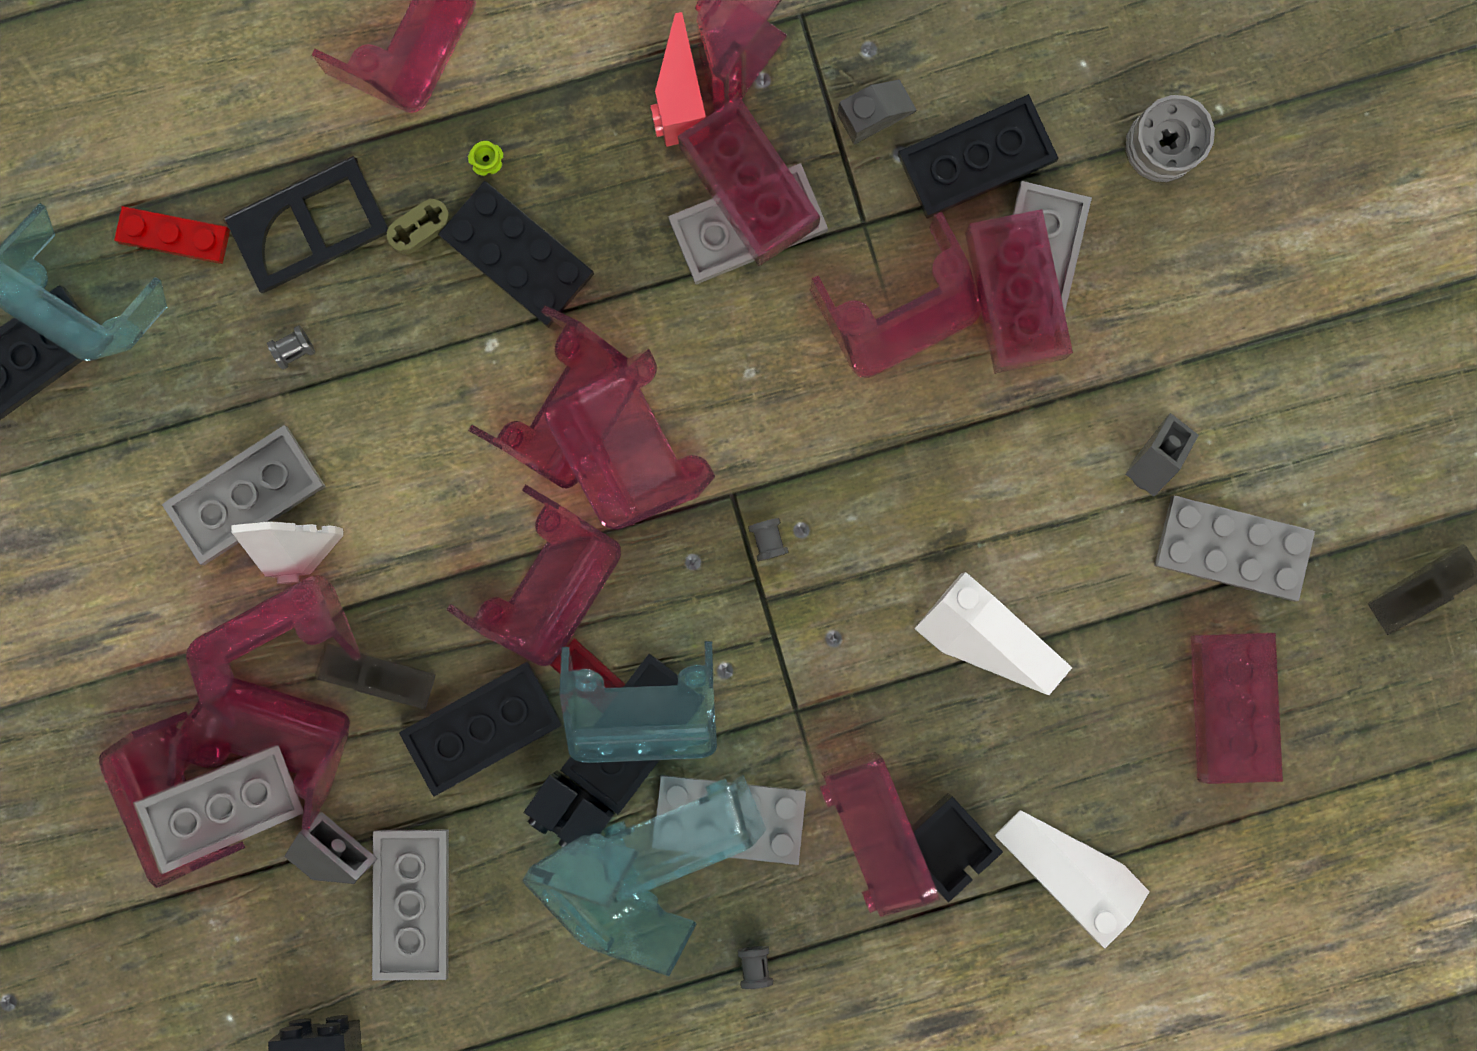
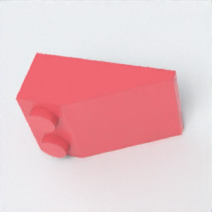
[650,12,707,147]

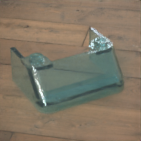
[0,203,167,361]
[559,641,717,763]
[599,775,767,903]
[522,833,697,976]

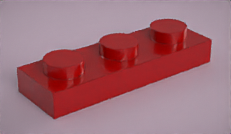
[114,206,230,264]

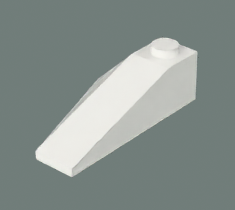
[231,522,343,584]
[914,572,1072,695]
[995,810,1150,948]

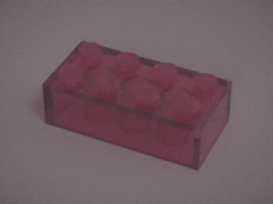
[678,97,820,266]
[965,209,1073,374]
[1191,633,1283,784]

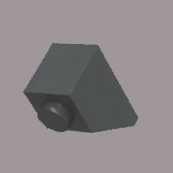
[837,79,917,145]
[1125,413,1199,496]
[284,812,378,884]

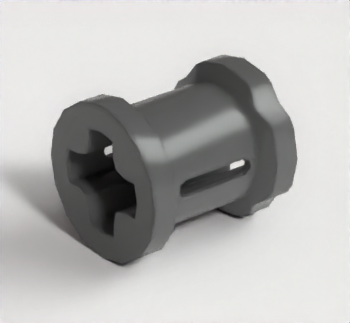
[267,325,315,370]
[748,518,789,562]
[738,946,774,989]

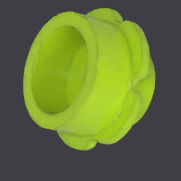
[468,141,504,176]

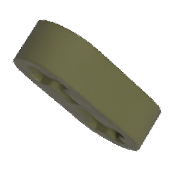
[387,199,451,254]

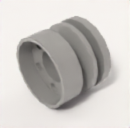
[1125,95,1215,182]

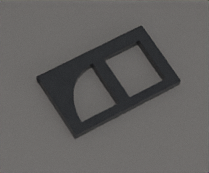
[224,156,389,294]

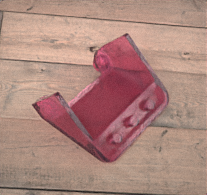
[545,349,715,529]

